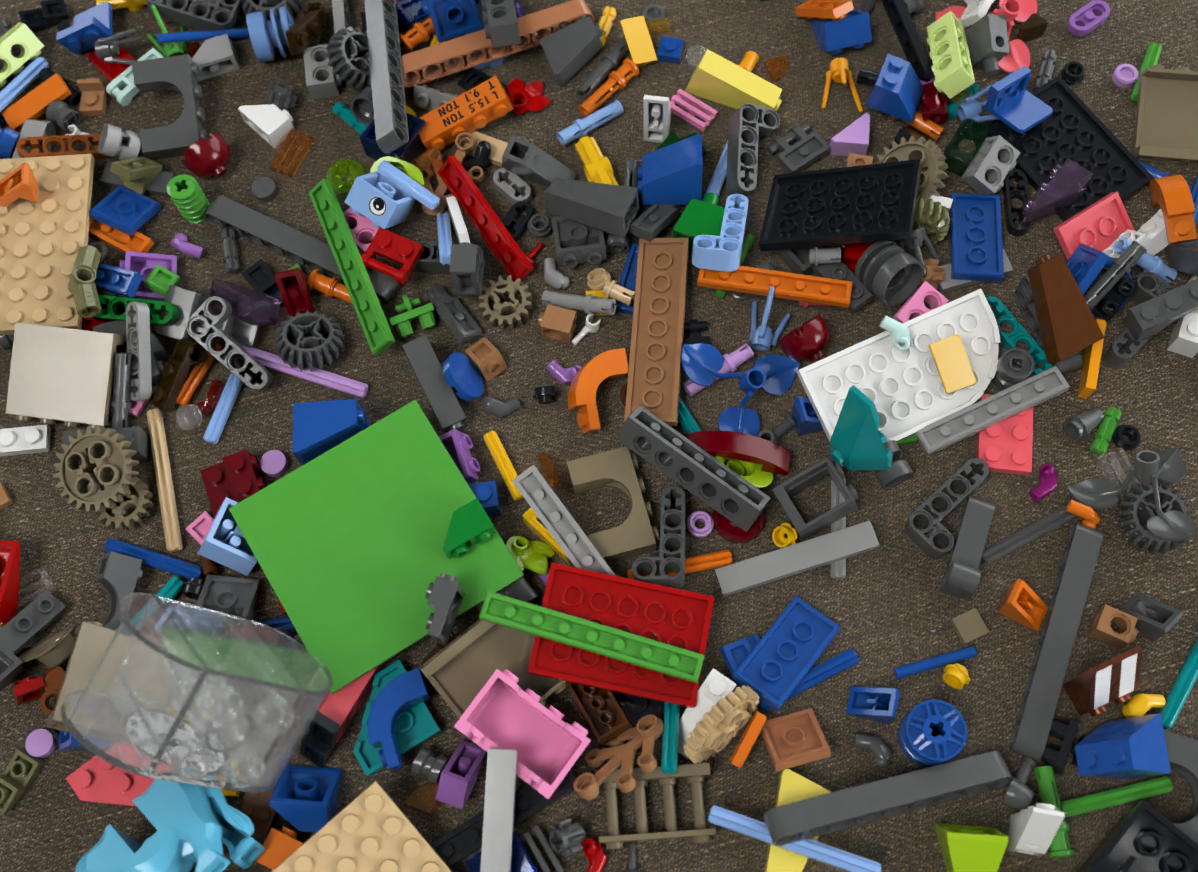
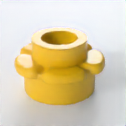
[772,523,798,548]
[943,663,970,689]

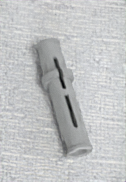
[542,290,617,315]

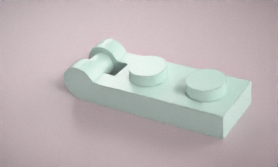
[106,48,164,106]

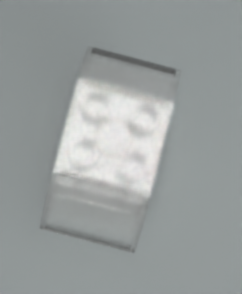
[61,592,333,793]

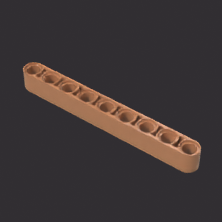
[401,0,595,87]

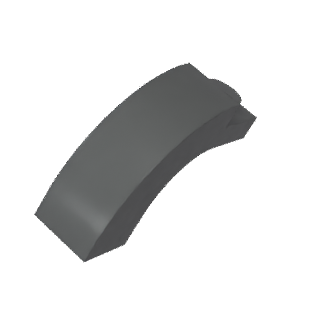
[92,321,170,387]

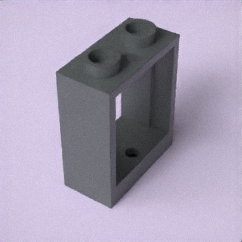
[772,457,859,541]

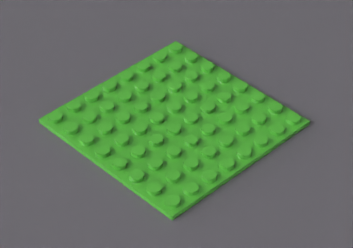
[229,400,524,694]

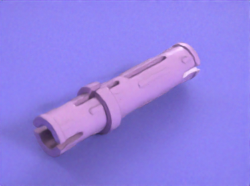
[682,343,754,397]

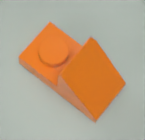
[0,162,38,207]

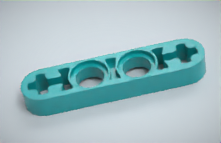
[986,296,1052,377]

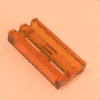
[270,129,314,178]

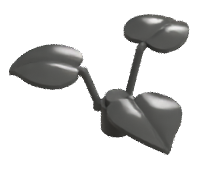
[1068,448,1196,541]

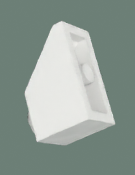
[238,104,295,149]

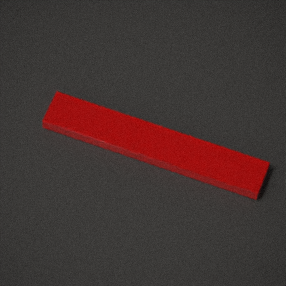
[437,156,534,282]

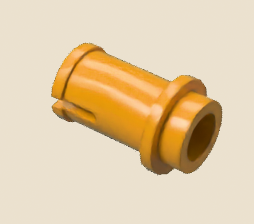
[738,51,759,73]

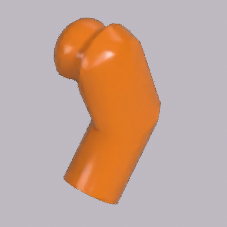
[1066,499,1101,529]

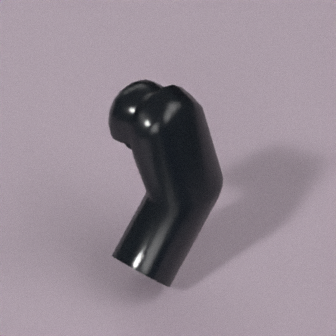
[463,141,491,171]

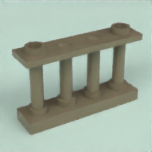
[595,763,716,850]

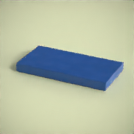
[949,193,1004,282]
[732,596,841,712]

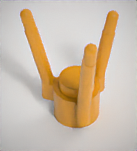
[821,58,863,113]

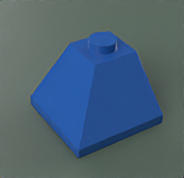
[269,764,342,833]

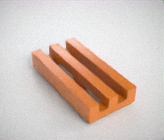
[729,710,767,768]

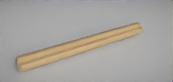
[146,408,183,553]

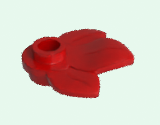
[507,78,551,115]

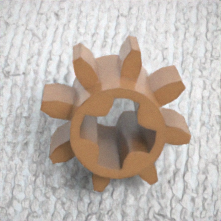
[919,259,945,289]

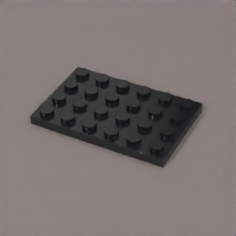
[981,76,1154,221]
[759,159,922,251]

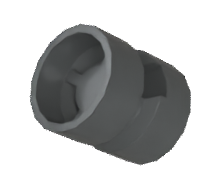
[351,84,374,125]
[992,348,1034,391]
[876,440,914,490]

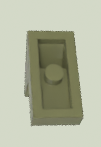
[110,156,163,194]

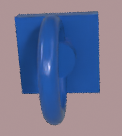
[421,0,482,42]
[1066,243,1133,317]

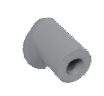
[544,258,570,289]

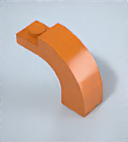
[1149,174,1197,245]
[568,348,629,434]

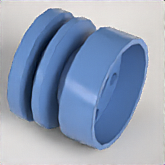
[246,6,297,63]

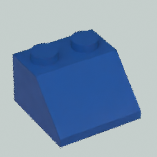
[810,9,872,54]
[866,54,923,123]

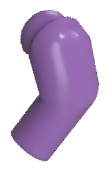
[171,233,203,259]

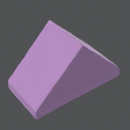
[829,113,870,156]

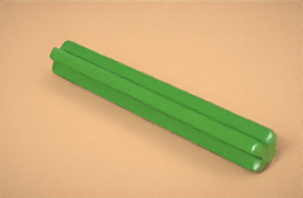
[1060,776,1173,818]

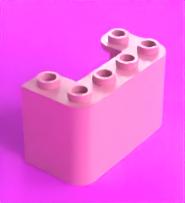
[454,669,591,799]

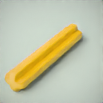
[483,431,524,501]

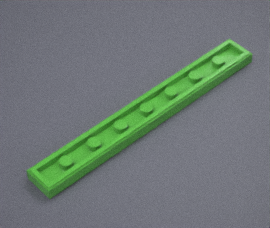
[309,178,395,356]
[479,591,705,684]

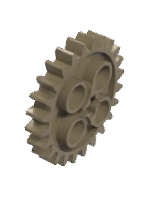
[872,135,948,199]
[53,426,139,512]

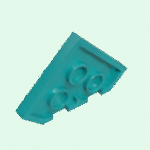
[353,660,442,778]

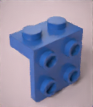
[57,1,112,55]
[984,66,1053,133]

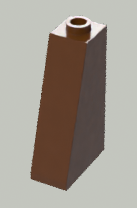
[1027,253,1104,364]

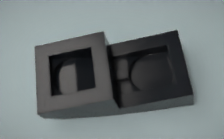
[18,0,69,33]
[241,259,284,311]
[299,710,341,768]

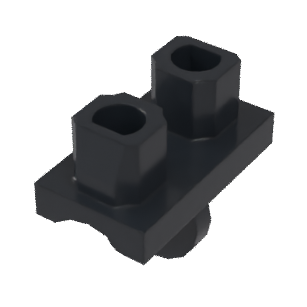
[1092,275,1138,322]
[1040,718,1084,776]

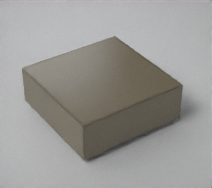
[950,608,990,646]

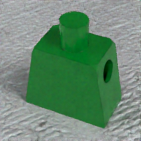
[673,192,725,247]

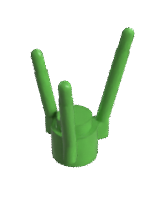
[147,5,189,57]

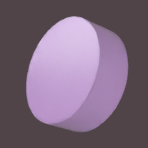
[1112,64,1139,88]
[260,450,288,477]
[25,729,57,758]

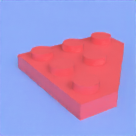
[66,743,170,807]

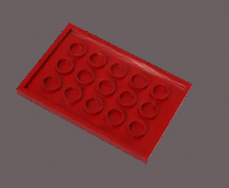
[527,562,715,708]

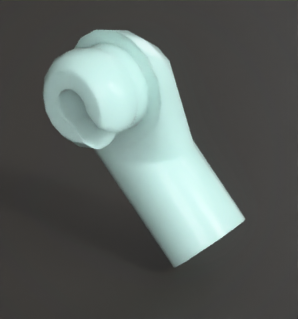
[879,315,911,351]

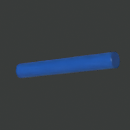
[893,646,977,679]

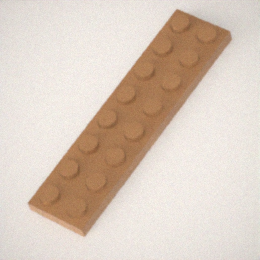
[624,238,690,426]

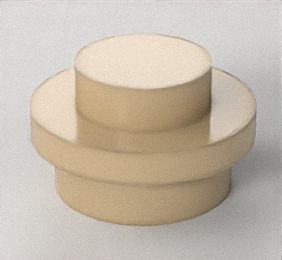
[587,268,611,290]

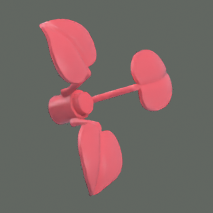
[935,0,1037,73]

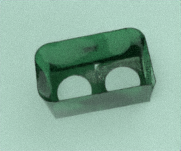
[943,118,989,177]

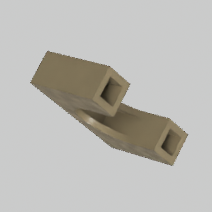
[567,446,660,564]

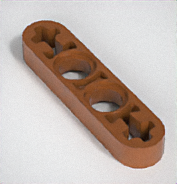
[17,134,110,159]

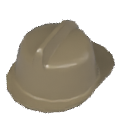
[18,625,75,668]

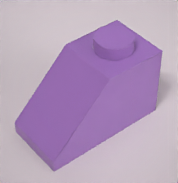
[436,740,487,809]

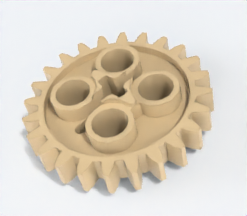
[683,685,760,764]

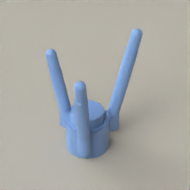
[957,84,999,124]
[748,286,791,351]

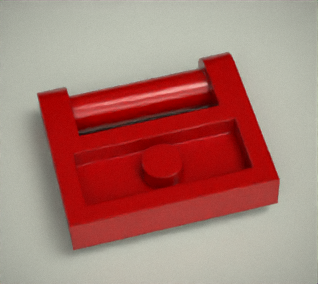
[361,227,425,285]

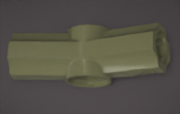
[68,245,102,318]

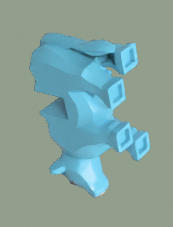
[74,770,266,872]

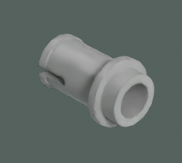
[809,247,841,266]

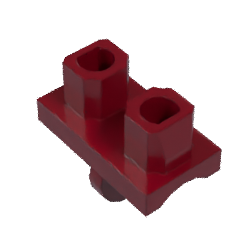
[922,81,948,125]

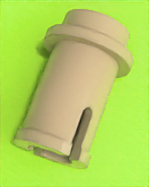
[602,280,635,306]

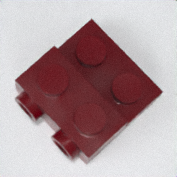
[200,449,267,517]

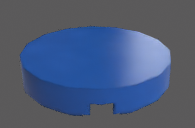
[442,352,484,401]

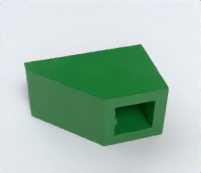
[443,498,496,559]

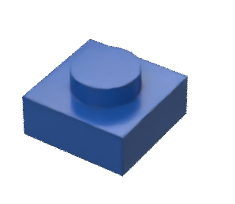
[657,36,684,64]

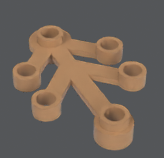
[420,132,484,217]
[573,714,664,800]

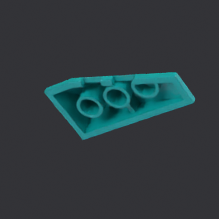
[830,385,892,470]

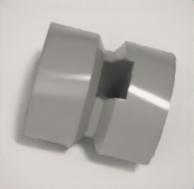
[98,123,141,160]

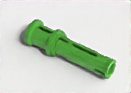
[1034,766,1076,859]

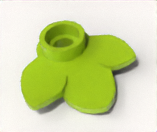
[506,536,555,575]

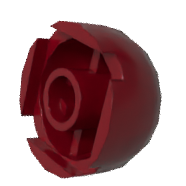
[181,132,231,178]
[777,315,830,362]

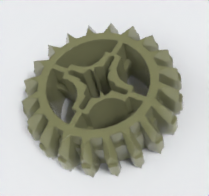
[893,197,950,246]

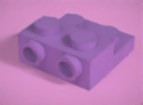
[118,251,177,304]
[439,429,480,484]

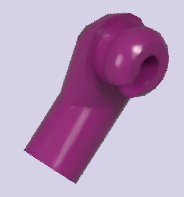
[1029,464,1057,503]

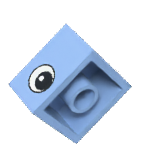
[345,171,416,229]

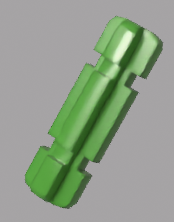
[1090,406,1122,455]

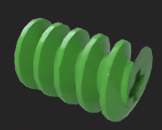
[166,174,211,224]

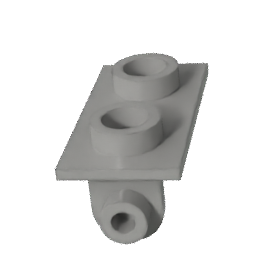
[413,84,459,111]

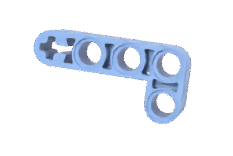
[692,194,749,272]

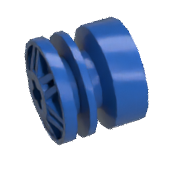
[898,700,967,767]

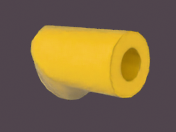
[1122,693,1166,718]

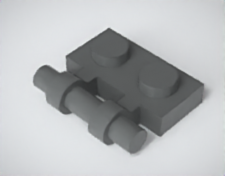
[767,122,830,173]

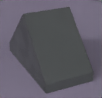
[1120,592,1184,642]

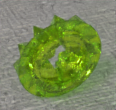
[326,159,365,194]

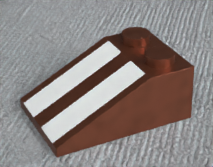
[1063,645,1143,717]

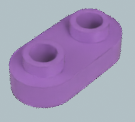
[1067,0,1110,36]

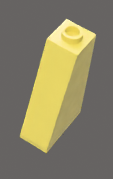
[685,49,783,111]
[764,769,832,872]

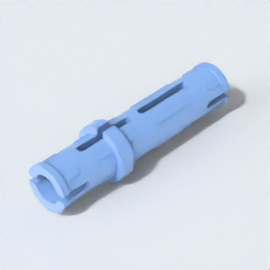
[556,100,624,146]
[1113,237,1177,283]

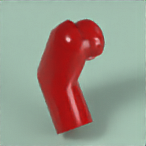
[582,838,607,872]

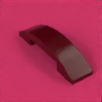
[686,431,791,476]

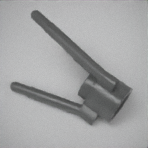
[95,29,143,65]
[898,223,941,275]

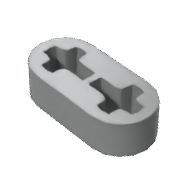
[493,168,532,204]

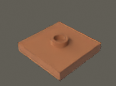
[760,708,831,772]

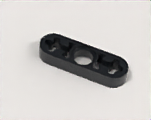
[1002,169,1031,237]

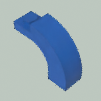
[367,668,431,772]

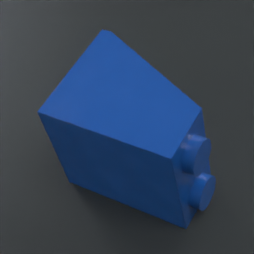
[638,135,703,205]
[292,399,371,466]
[1075,713,1171,780]

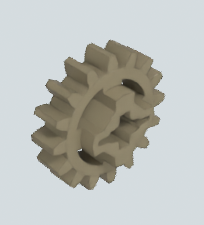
[478,275,533,329]
[95,476,154,532]

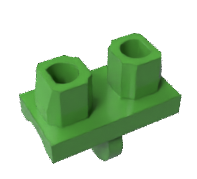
[389,294,436,339]

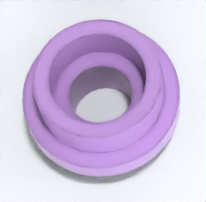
[687,511,714,537]

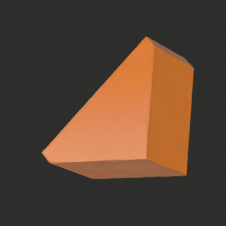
[997,579,1049,631]

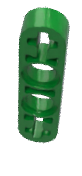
[93,295,179,326]

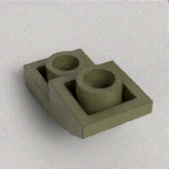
[0,748,45,814]

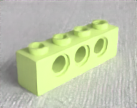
[927,11,975,99]
[0,22,44,88]

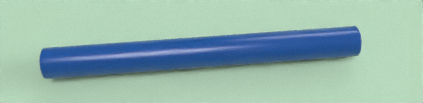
[156,28,250,43]

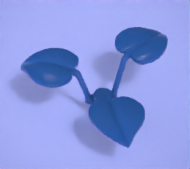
[681,343,800,436]

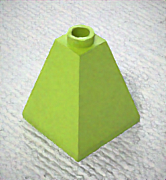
[935,823,1008,872]

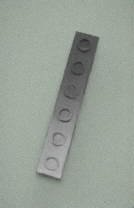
[481,0,521,48]
[617,405,771,532]

